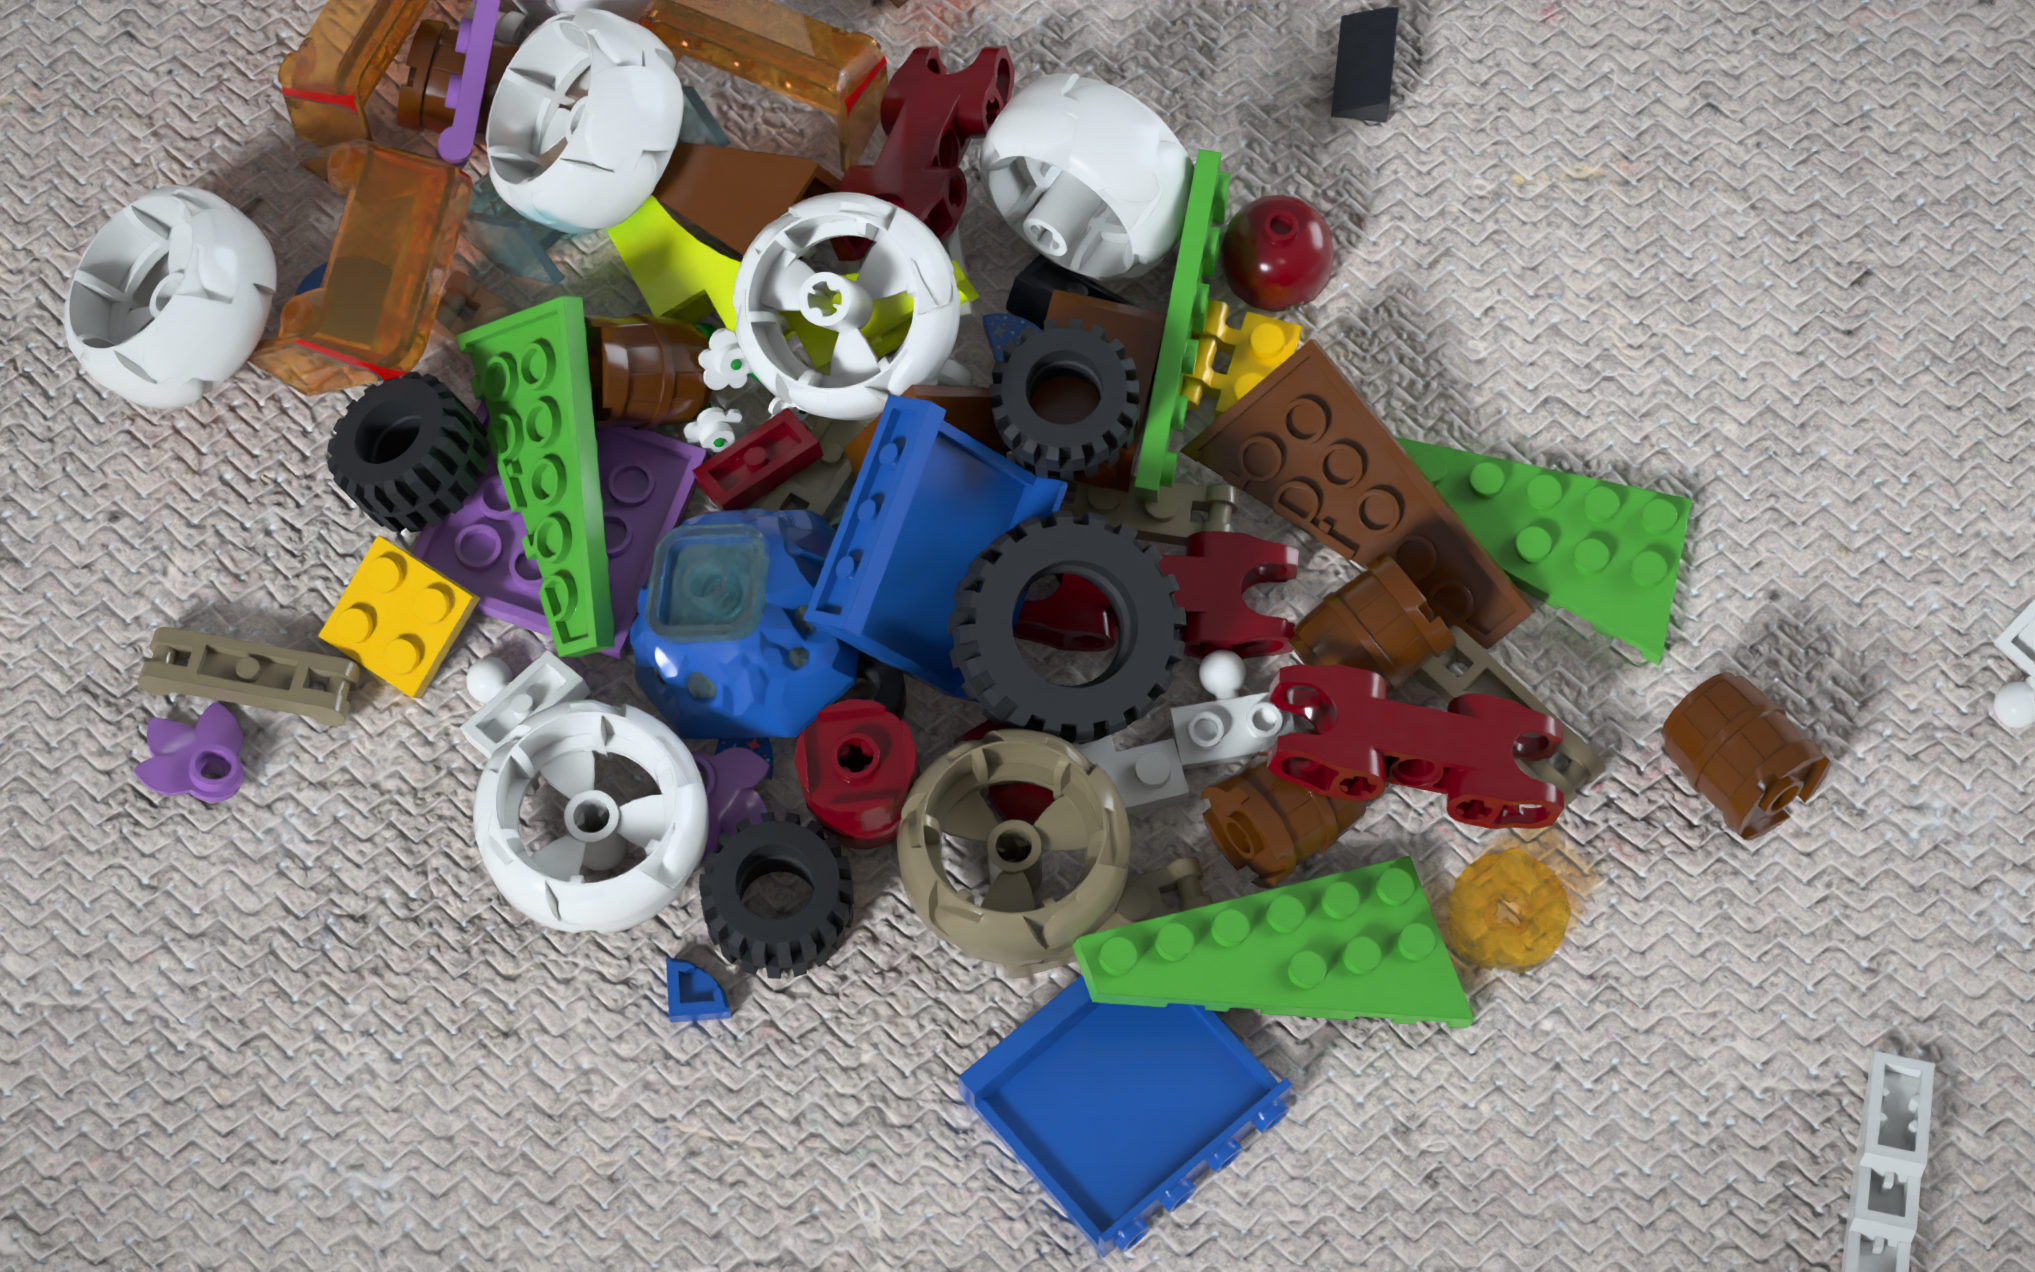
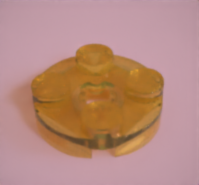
[1448,849,1571,973]

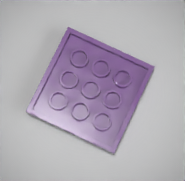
[412,400,708,661]

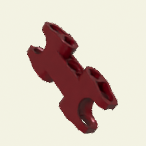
[829,45,1015,261]
[1013,531,1299,660]
[1267,665,1564,829]

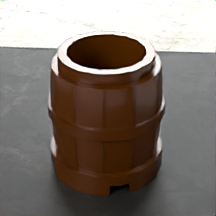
[397,19,520,146]
[584,313,713,431]
[1287,551,1457,694]
[1661,672,1831,841]
[1200,728,1370,889]

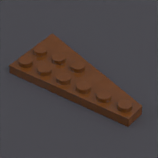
[1180,339,1536,649]

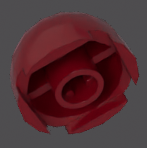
[1220,195,1334,312]

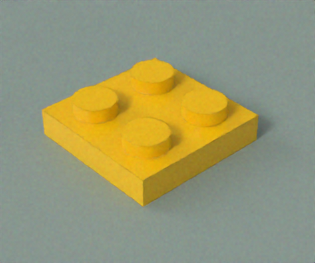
[318,535,480,699]

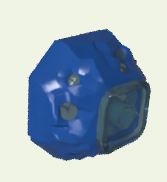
[630,509,860,739]

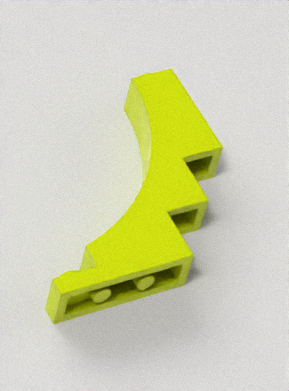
[606,195,980,376]

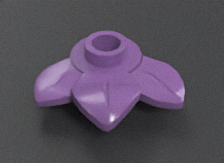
[134,702,244,802]
[690,747,770,861]

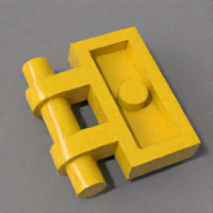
[1180,300,1302,420]

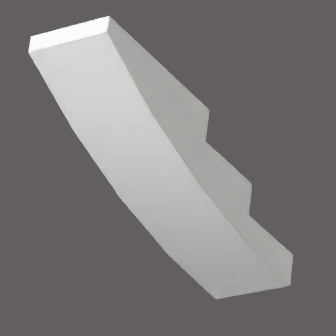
[1841,1051,1935,1272]

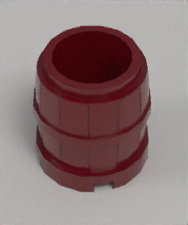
[794,699,921,849]

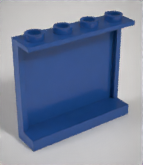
[803,395,1068,703]
[958,975,1292,1258]

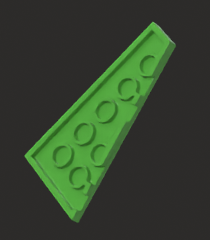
[1134,149,1231,503]
[455,295,615,657]
[1394,436,1692,666]
[1072,855,1474,1028]

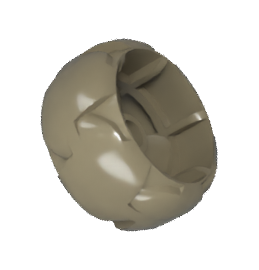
[897,728,1131,965]

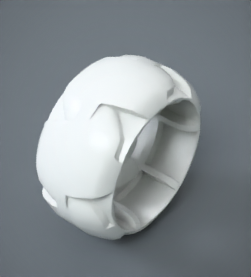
[485,9,684,234]
[979,73,1195,282]
[64,185,277,409]
[733,192,961,420]
[473,700,709,934]

